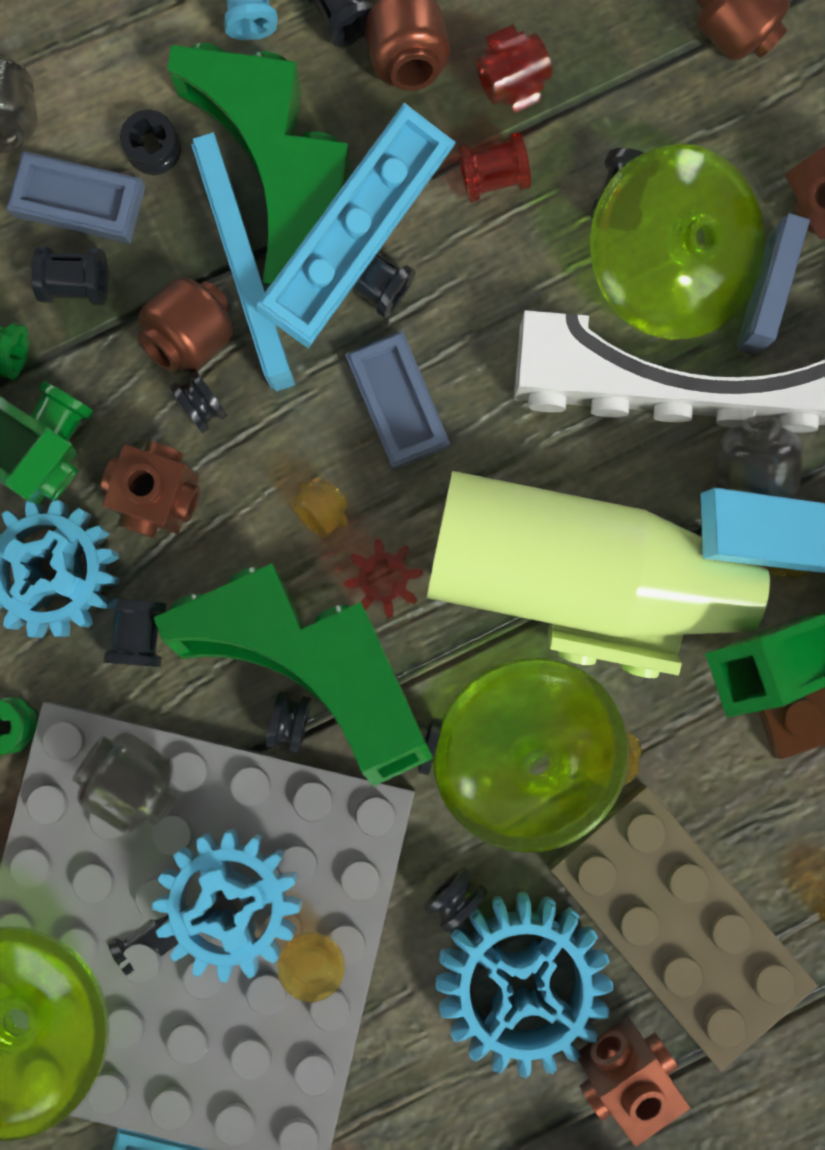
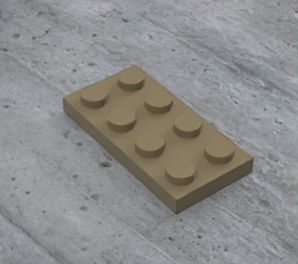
[548,784,818,1072]

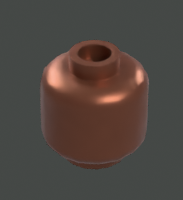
[365,0,450,91]
[695,0,790,61]
[137,278,233,372]

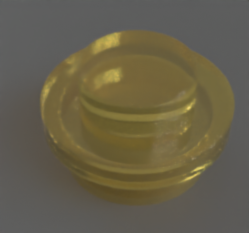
[278,932,345,1002]

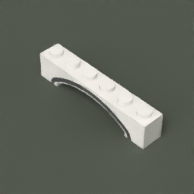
[514,311,825,433]

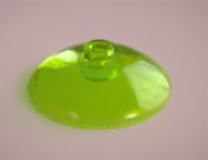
[590,144,765,339]
[433,658,629,853]
[0,926,109,1142]

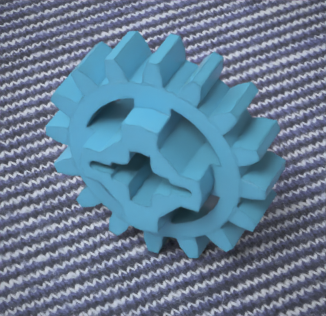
[0,500,120,638]
[152,829,302,982]

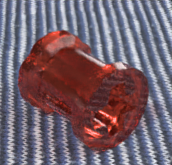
[458,131,531,203]

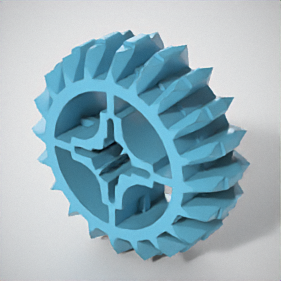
[435,892,613,1079]

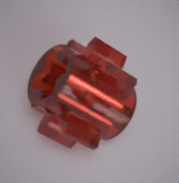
[476,24,552,113]
[344,539,424,619]

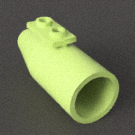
[427,471,770,678]

